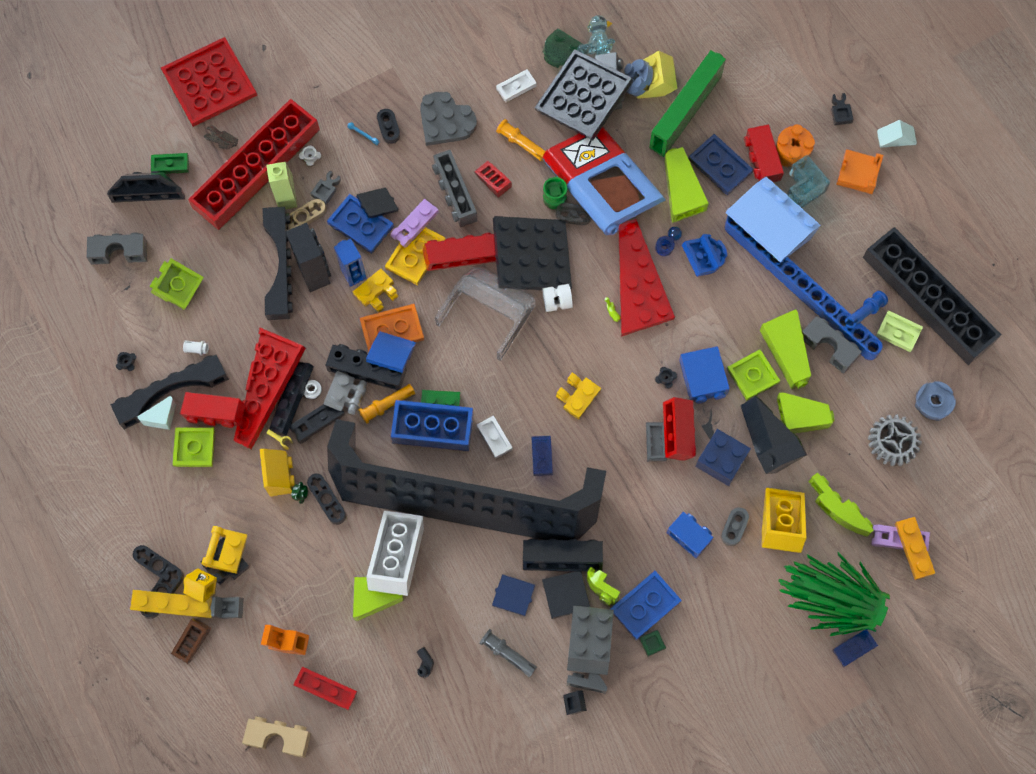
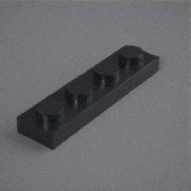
[269,362,314,436]

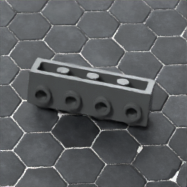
[432,150,477,228]

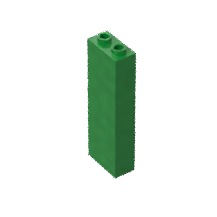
[649,50,726,157]

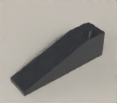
[740,396,807,474]

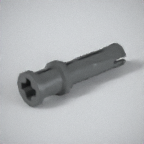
[479,629,537,678]

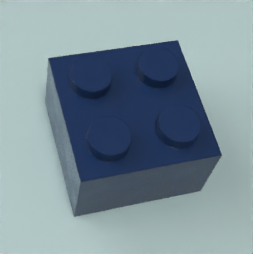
[695,429,751,486]

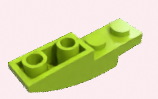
[809,473,874,537]

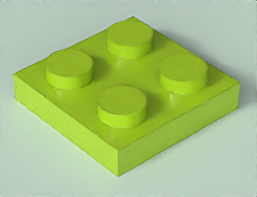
[727,349,780,401]
[173,428,215,467]

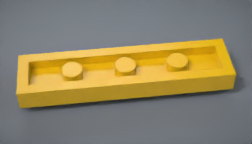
[130,590,212,619]

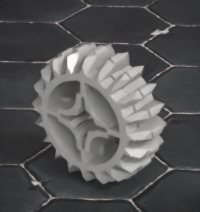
[868,414,922,467]

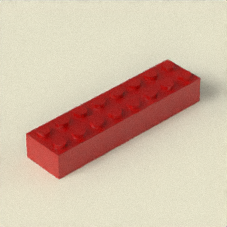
[188,99,320,230]

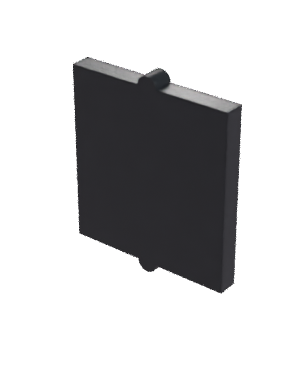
[356,187,399,219]

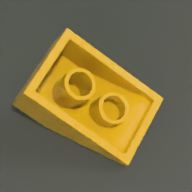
[762,488,806,553]

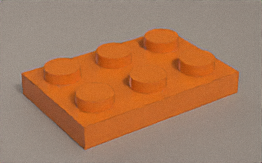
[360,304,424,352]

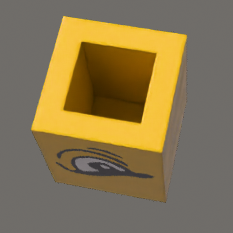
[183,568,217,603]

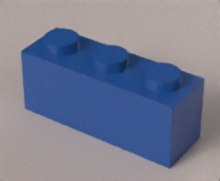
[334,238,367,287]

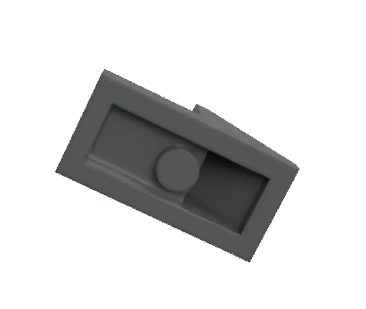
[566,673,607,694]

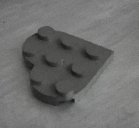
[420,92,477,146]

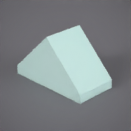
[877,120,917,148]
[138,396,176,430]

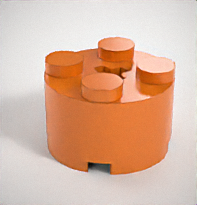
[776,124,815,169]

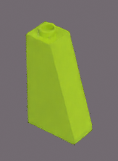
[664,147,709,223]
[760,309,811,389]

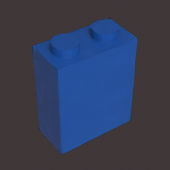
[679,346,730,403]

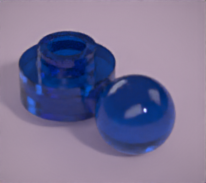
[655,226,682,256]

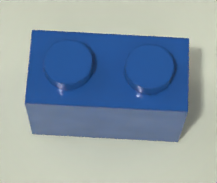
[666,511,714,559]

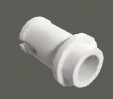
[183,340,209,356]

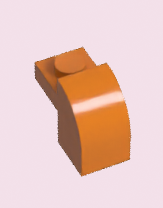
[260,625,310,655]

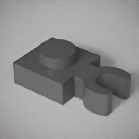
[310,171,341,205]

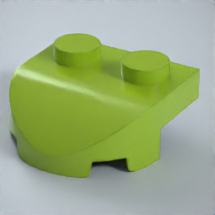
[587,567,620,606]

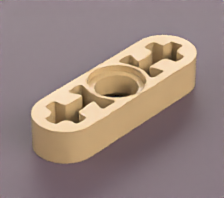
[288,199,326,230]

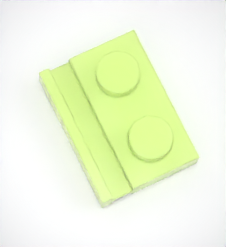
[876,310,923,352]

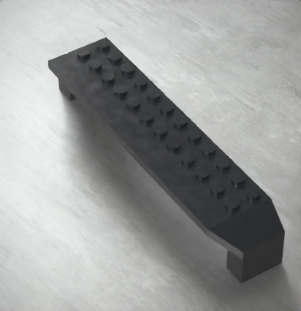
[327,419,606,540]

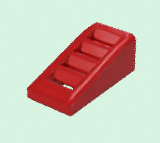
[474,161,512,198]

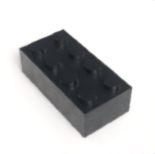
[285,223,331,292]

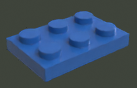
[327,194,394,254]
[610,571,682,640]

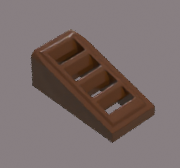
[171,618,211,664]

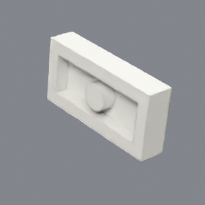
[496,69,536,103]
[477,415,513,459]

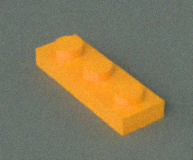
[895,517,935,580]

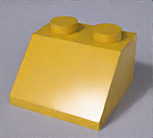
[260,449,296,497]

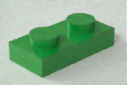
[151,153,189,174]
[421,390,461,406]

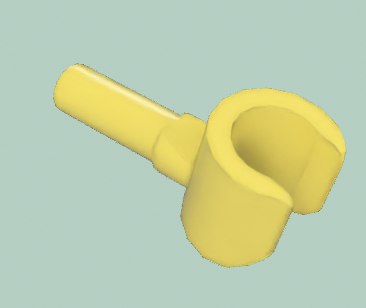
[267,430,293,450]

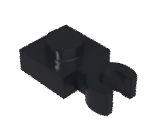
[831,93,854,126]

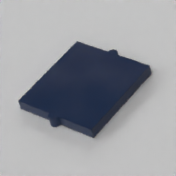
[492,574,535,616]

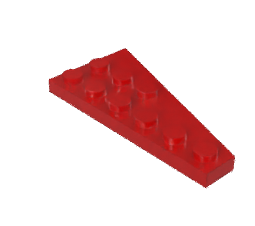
[618,219,675,337]
[233,328,306,450]

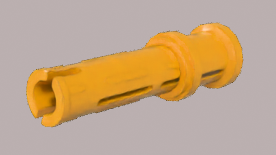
[496,119,545,162]
[358,384,415,424]

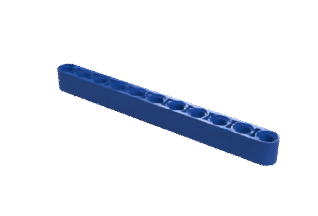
[724,216,883,360]

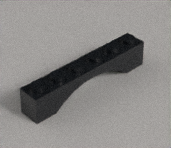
[262,207,293,320]
[110,355,229,430]

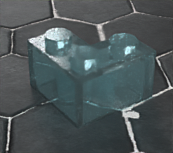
[787,155,830,208]

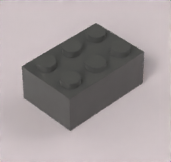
[567,606,614,675]

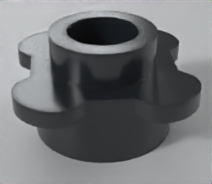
[116,352,137,371]
[655,367,677,388]

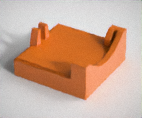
[836,149,884,194]

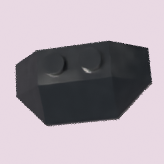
[107,171,185,203]

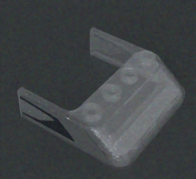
[435,265,536,361]

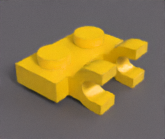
[353,269,398,313]
[556,372,601,420]

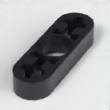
[307,473,346,525]

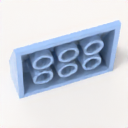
[726,177,821,262]

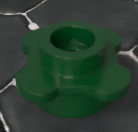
[291,482,308,504]

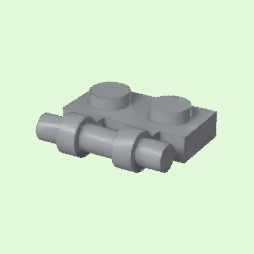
[323,371,367,415]

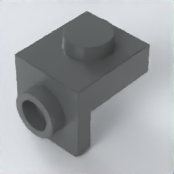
[210,596,244,619]

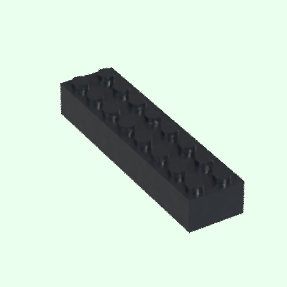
[863,227,1002,366]

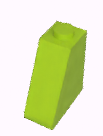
[777,392,834,433]
[353,577,404,621]

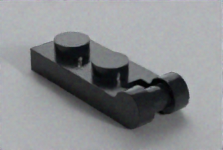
[290,404,345,444]

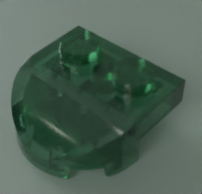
[542,28,587,68]

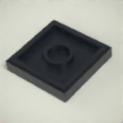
[542,571,590,619]

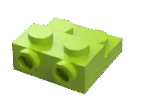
[149,258,204,310]

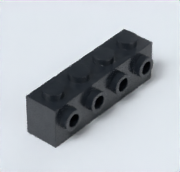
[325,344,407,391]
[523,538,603,572]

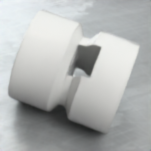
[542,284,573,312]

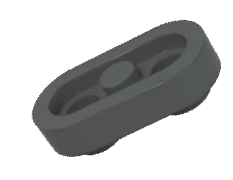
[721,507,749,546]

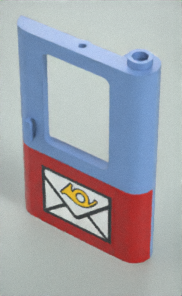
[542,127,665,235]

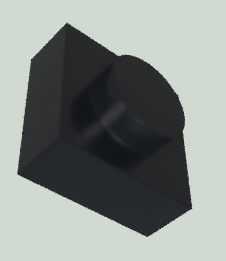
[563,690,587,715]

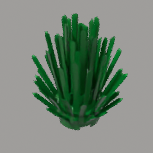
[779,552,890,636]

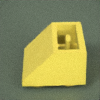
[636,51,678,99]

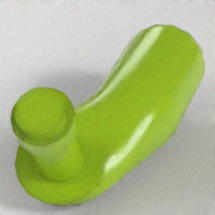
[605,297,621,322]

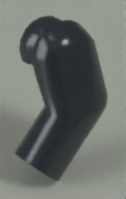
[416,647,434,678]

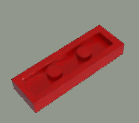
[293,667,358,711]

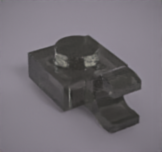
[204,125,239,150]

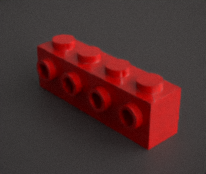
[422,233,496,271]

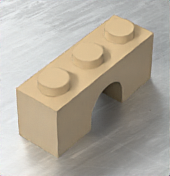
[242,716,311,758]

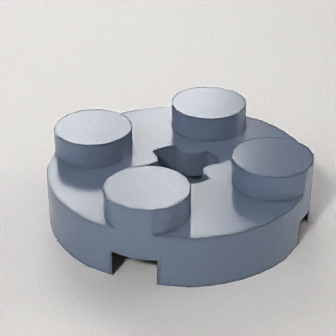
[624,59,653,96]
[915,381,956,421]

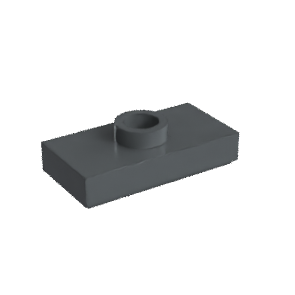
[646,422,667,462]

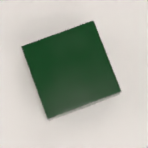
[639,630,666,657]

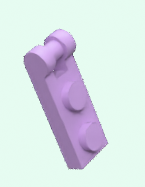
[390,199,439,248]
[871,525,930,551]

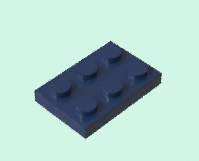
[688,134,754,195]

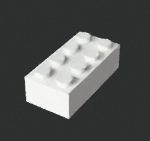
[367,511,424,596]

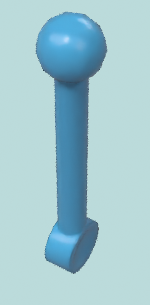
[347,122,380,145]

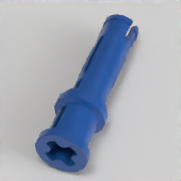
[845,291,888,328]

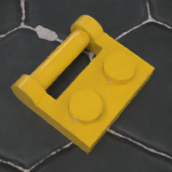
[201,526,248,574]

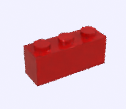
[744,124,784,182]
[180,392,246,428]
[663,397,696,461]

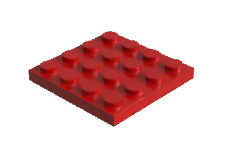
[161,37,258,127]

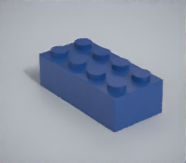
[391,400,474,451]

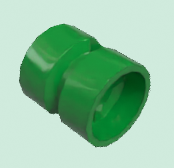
[543,177,567,210]

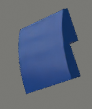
[366,331,416,373]

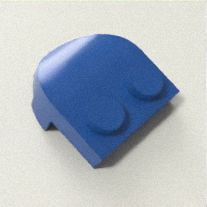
[682,234,727,277]

